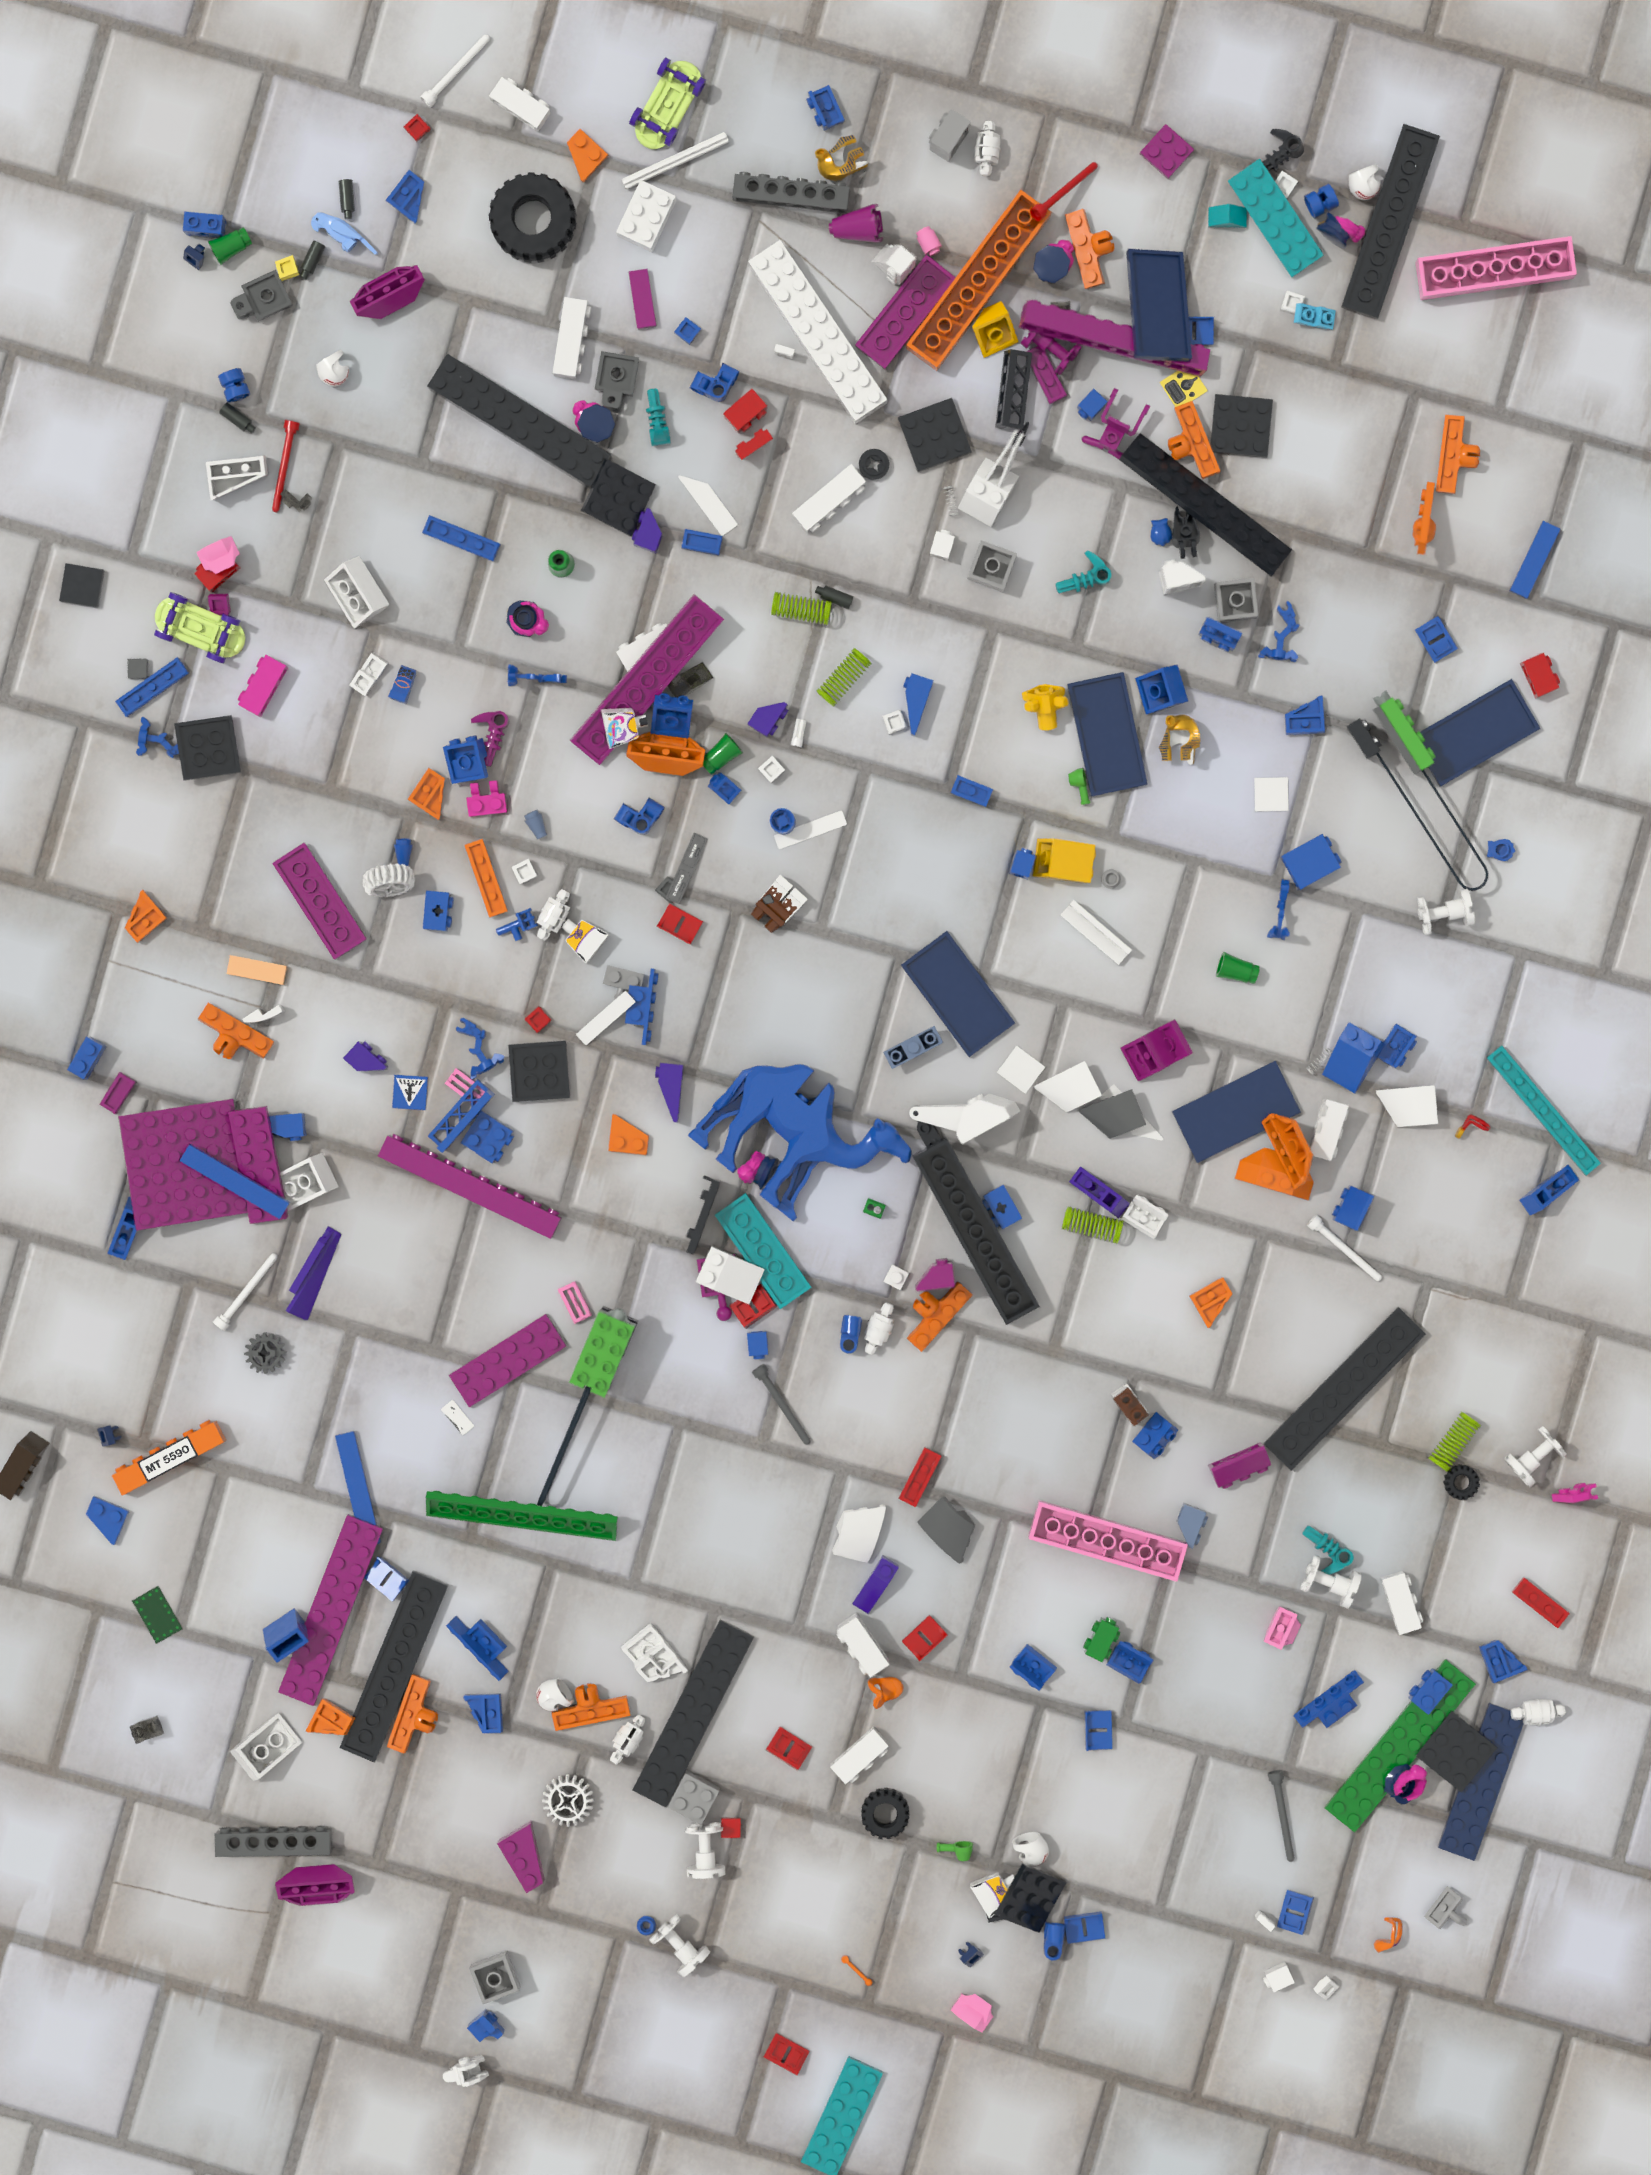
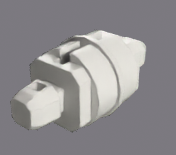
[974,121,1001,176]
[537,889,570,941]
[864,1302,894,1355]
[1510,1699,1566,1726]
[610,1715,645,1765]

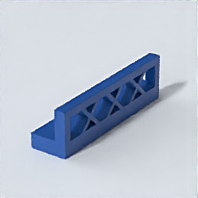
[428,1079,495,1153]

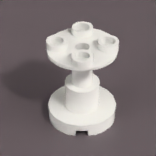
[1417,888,1475,935]
[1504,1426,1567,1487]
[1300,1555,1362,1609]
[685,1822,725,1879]
[649,1914,710,1977]

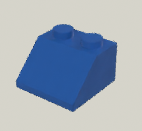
[1135,664,1188,715]
[1332,1185,1374,1231]

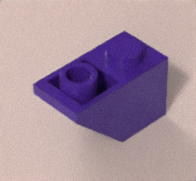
[632,508,663,554]
[747,702,789,738]
[343,1041,388,1071]

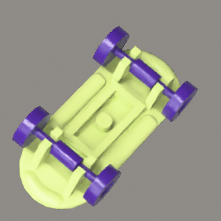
[629,57,706,149]
[154,592,245,664]

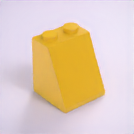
[1033,838,1096,883]

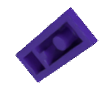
[655,1063,684,1122]
[1069,1166,1130,1219]
[852,1555,899,1614]

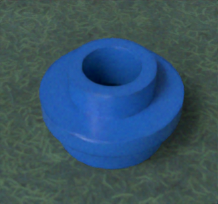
[637,1916,656,1935]

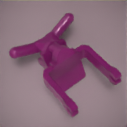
[1082,388,1150,459]

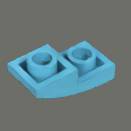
[1294,303,1336,330]

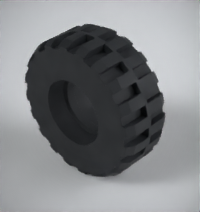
[489,172,576,263]

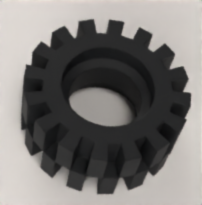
[1443,1464,1480,1500]

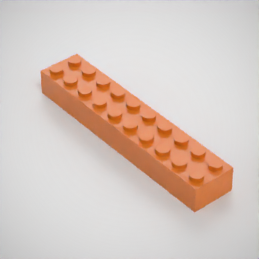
[906,190,1052,371]

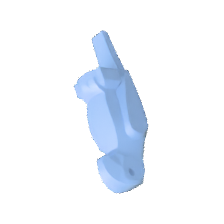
[311,212,378,255]

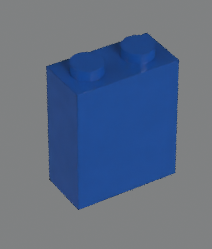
[1280,834,1342,890]
[263,1608,309,1663]

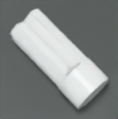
[791,719,806,748]

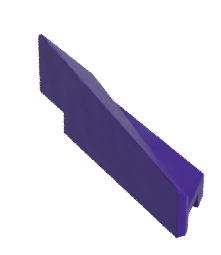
[286,1226,341,1320]

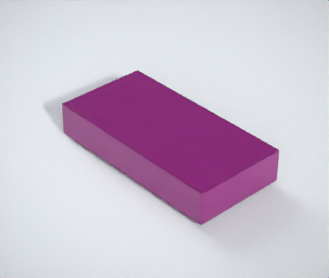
[99,1072,136,1115]

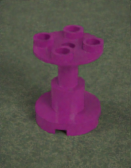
[1020,331,1082,375]

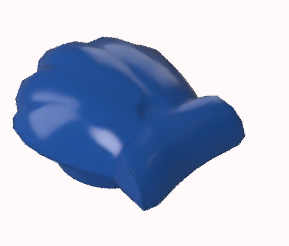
[1150,518,1173,546]
[1487,839,1515,861]

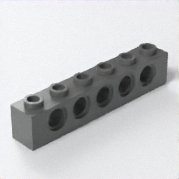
[732,172,850,213]
[215,1826,332,1857]

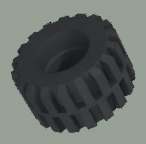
[861,1788,909,1839]

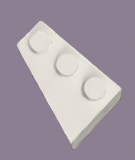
[871,244,916,286]
[206,455,268,501]

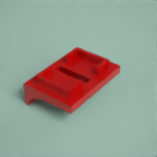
[735,428,773,460]
[657,903,703,945]
[730,1284,777,1329]
[902,1615,948,1661]
[765,1727,812,1770]
[763,2033,810,2075]

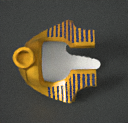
[815,135,868,181]
[1159,715,1200,765]

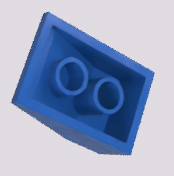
[1322,1022,1385,1094]

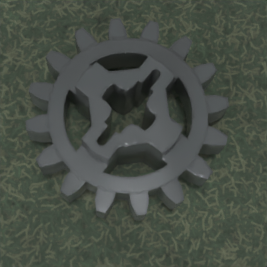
[244,1332,287,1374]

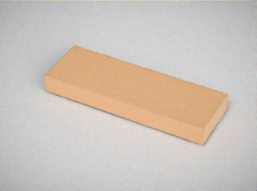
[227,955,287,985]

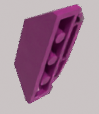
[350,265,425,319]
[275,1864,355,1906]

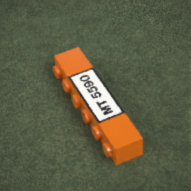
[111,1420,227,1496]

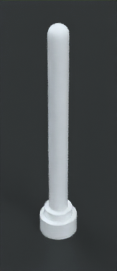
[420,35,490,108]
[1306,1214,1382,1281]
[213,1253,277,1331]

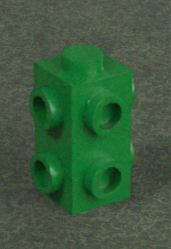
[1083,1617,1121,1663]

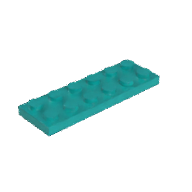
[1228,158,1324,277]
[715,1193,812,1309]
[801,2056,883,2175]

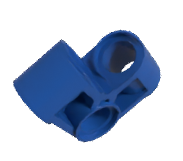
[689,363,740,402]
[614,797,665,835]
[840,1315,862,1354]
[1044,1922,1065,1961]

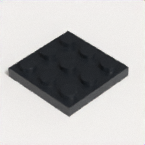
[1210,394,1273,458]
[898,398,972,472]
[581,459,656,537]
[174,715,241,781]
[508,1041,570,1102]
[1416,1710,1497,1793]
[995,1863,1066,1933]

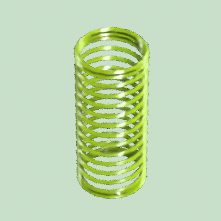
[771,592,832,626]
[816,648,872,707]
[1062,1206,1123,1244]
[1428,1412,1481,1472]

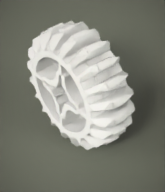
[363,863,415,898]
[542,1774,594,1827]

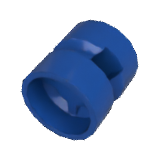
[1304,184,1339,219]
[218,368,250,403]
[770,808,796,835]

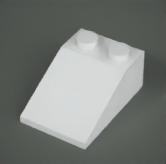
[280,1153,339,1211]
[696,1246,765,1304]
[229,1713,302,1781]

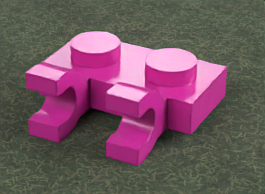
[466,780,507,817]
[1552,1483,1598,1503]

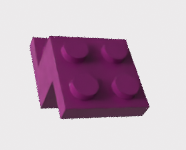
[1120,1019,1193,1081]

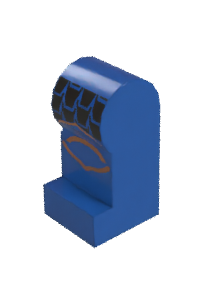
[388,665,417,704]

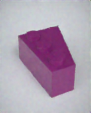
[497,1820,545,1893]

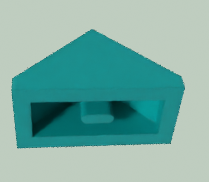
[1208,204,1247,228]

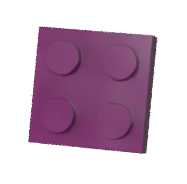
[1140,124,1194,179]

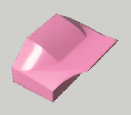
[196,536,240,574]
[1263,1606,1301,1650]
[951,1994,993,2032]

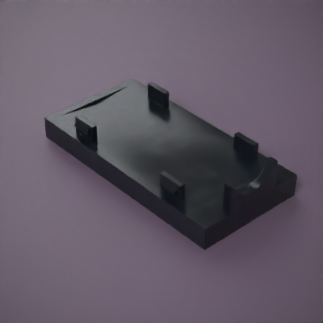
[686,1175,721,1255]

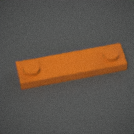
[464,839,508,918]

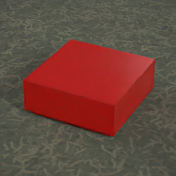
[403,114,431,142]
[525,1006,552,1033]
[721,1817,741,1838]

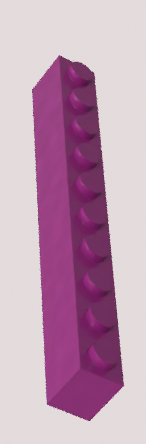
[1019,300,1211,377]
[378,1134,562,1239]

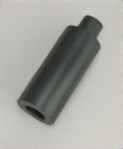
[339,179,355,219]
[300,240,326,280]
[219,402,256,434]
[815,585,854,609]

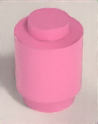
[916,226,942,257]

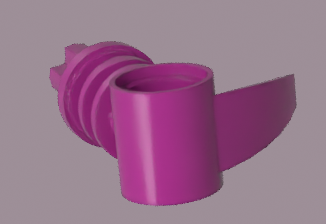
[471,711,509,767]

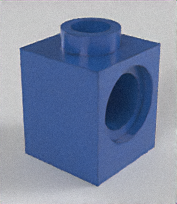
[1077,388,1108,421]
[747,1331,769,1359]

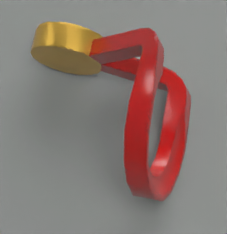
[1455,1114,1491,1139]

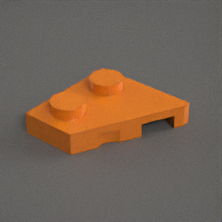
[567,129,608,183]
[407,767,445,820]
[125,890,167,943]
[608,1114,649,1155]
[1189,1277,1232,1328]
[306,1698,355,1735]

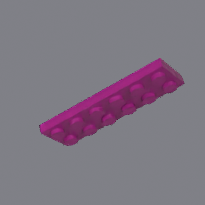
[855,254,956,370]
[272,842,367,960]
[228,1106,288,1224]
[449,1314,566,1407]

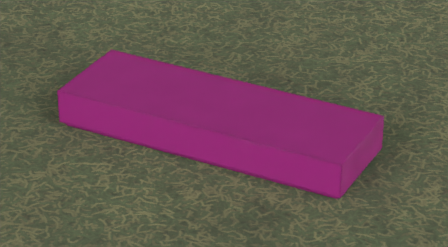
[628,269,656,329]
[1026,346,1067,404]

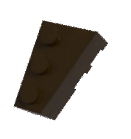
[0,1431,50,1501]

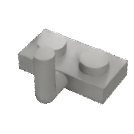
[603,965,645,999]
[1424,1886,1467,1929]

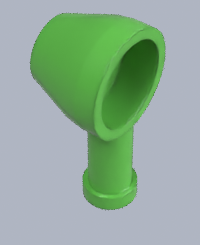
[1068,768,1090,805]
[937,1841,973,1861]

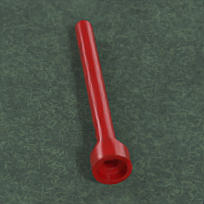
[1030,162,1098,221]
[272,420,300,513]

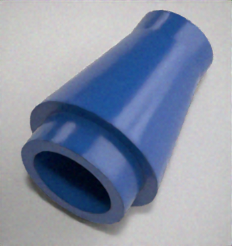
[394,838,413,866]

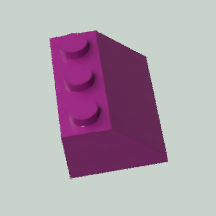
[916,1258,955,1291]
[1208,1442,1271,1489]

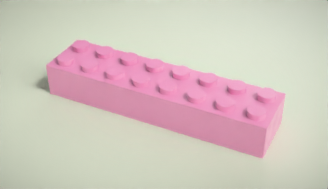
[1415,236,1577,300]
[1028,1500,1188,1582]

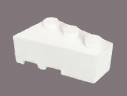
[1309,1099,1349,1161]

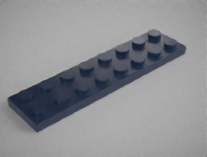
[1437,1703,1523,1861]

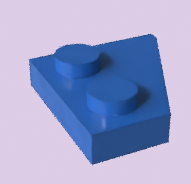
[385,170,424,224]
[1285,695,1325,735]
[86,1496,129,1545]
[1479,1640,1527,1683]
[463,1693,503,1733]

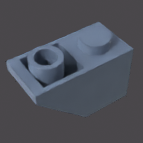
[1177,1503,1208,1549]

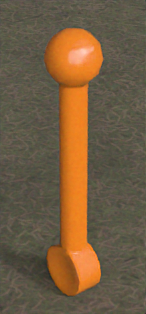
[841,1955,872,1986]

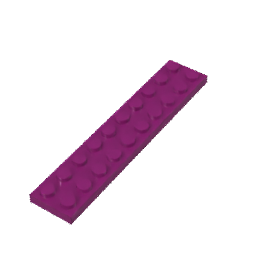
[570,594,724,765]
[278,1514,383,1706]

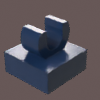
[183,244,205,270]
[97,1425,122,1447]
[958,1942,984,1968]

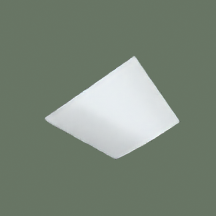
[1034,1061,1102,1112]
[1376,1085,1438,1127]
[832,1504,886,1563]
[621,1623,688,1682]

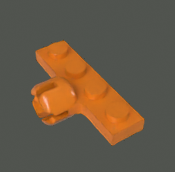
[1065,209,1114,289]
[1168,401,1220,479]
[1436,415,1480,494]
[1412,482,1436,555]
[198,1002,274,1059]
[907,1281,973,1352]
[387,1674,438,1754]
[551,1683,631,1731]

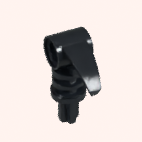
[1262,129,1304,172]

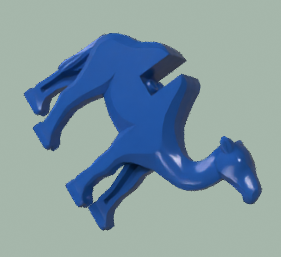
[688,1064,912,1222]

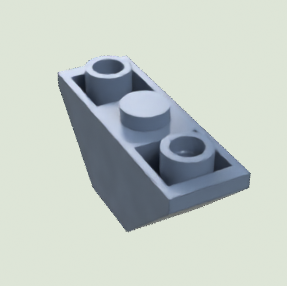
[883,1026,943,1069]

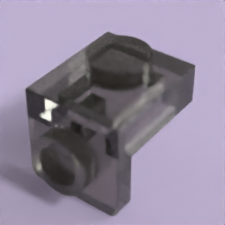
[280,489,312,512]
[130,1715,164,1744]

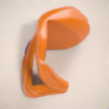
[868,1677,903,1709]
[1374,1917,1402,1953]

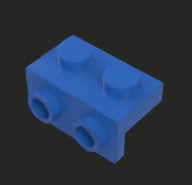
[806,85,845,131]
[1378,1024,1417,1068]
[1132,1412,1178,1459]
[1106,1641,1154,1684]
[1010,1644,1057,1691]
[1408,1668,1453,1715]

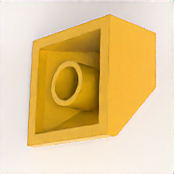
[972,301,1019,358]

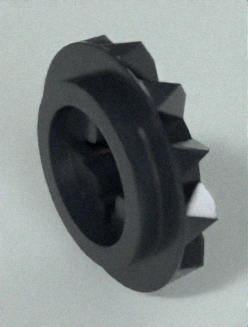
[859,449,889,480]

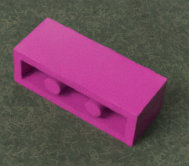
[238,655,289,717]

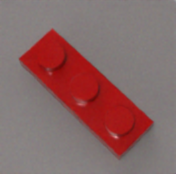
[898,1447,942,1507]
[1512,1577,1570,1628]

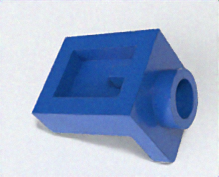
[708,772,741,804]

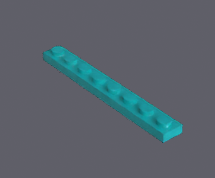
[1486,1045,1601,1176]

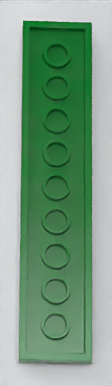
[426,1491,618,1541]
[1324,1659,1476,1833]

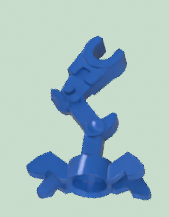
[1258,601,1299,662]
[507,665,567,686]
[136,717,179,758]
[1267,879,1290,940]
[456,1018,504,1080]

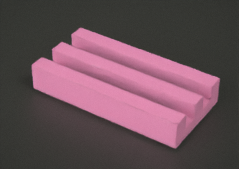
[445,1068,485,1105]
[558,1281,592,1324]

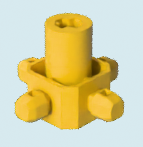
[1022,684,1068,730]

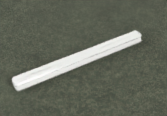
[622,132,729,189]

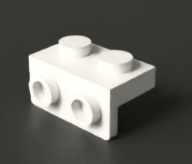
[1121,1195,1169,1239]

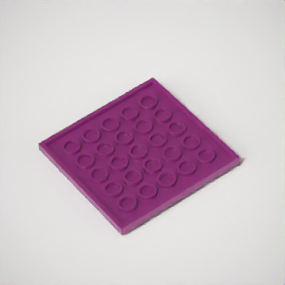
[118,1099,248,1231]

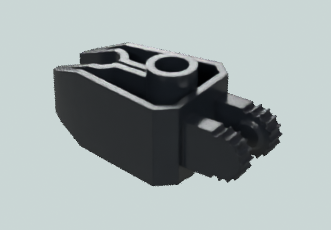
[1173,506,1200,559]

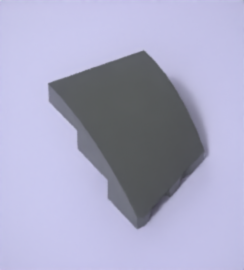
[1079,1089,1146,1139]
[917,1497,975,1564]

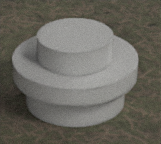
[1101,869,1121,889]

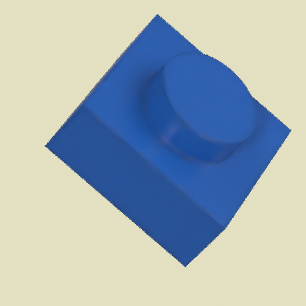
[674,317,701,345]

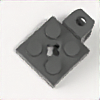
[230,269,293,321]
[595,351,639,412]

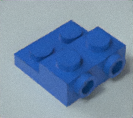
[1198,617,1242,652]
[651,693,693,738]
[443,735,489,784]
[461,1111,514,1164]

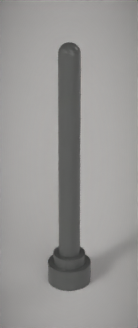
[752,1364,811,1445]
[1267,1770,1295,1862]

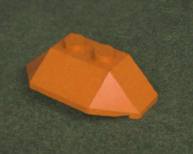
[626,731,705,776]
[1261,1113,1313,1189]
[1235,1147,1314,1200]

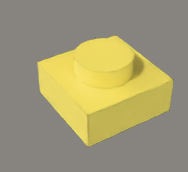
[275,255,300,281]

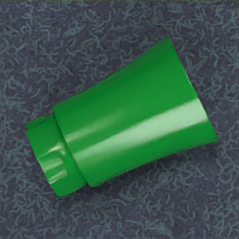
[208,227,253,265]
[548,550,575,577]
[703,733,743,775]
[1216,952,1260,984]

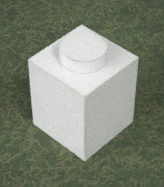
[930,529,955,561]
[1263,1962,1295,1992]

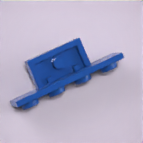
[625,968,658,1045]
[446,1616,509,1681]
[1293,1670,1364,1728]

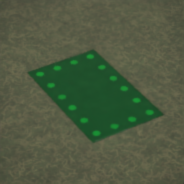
[132,1586,183,1644]

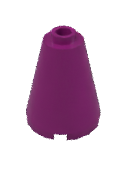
[829,204,883,243]

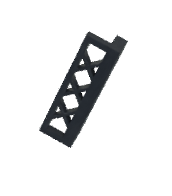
[995,349,1032,430]

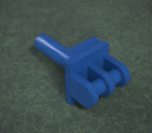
[496,908,538,941]

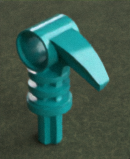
[646,388,671,446]
[1056,551,1111,593]
[1302,1525,1353,1574]

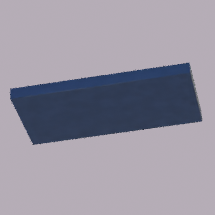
[1126,249,1192,362]
[1067,672,1148,797]
[1420,679,1541,787]
[901,931,1015,1057]
[1172,1061,1301,1163]

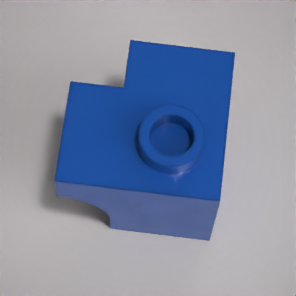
[467,2009,505,2042]

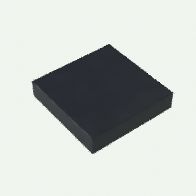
[59,563,104,608]

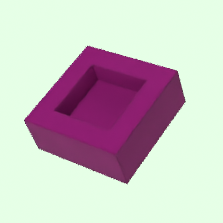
[208,594,231,615]

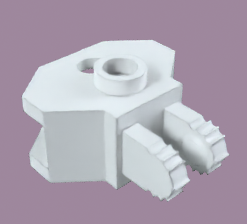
[443,2055,489,2087]

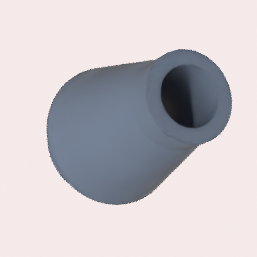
[524,809,547,839]

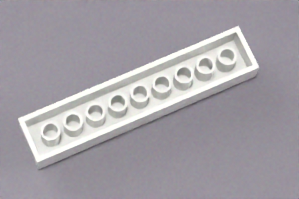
[748,240,887,424]

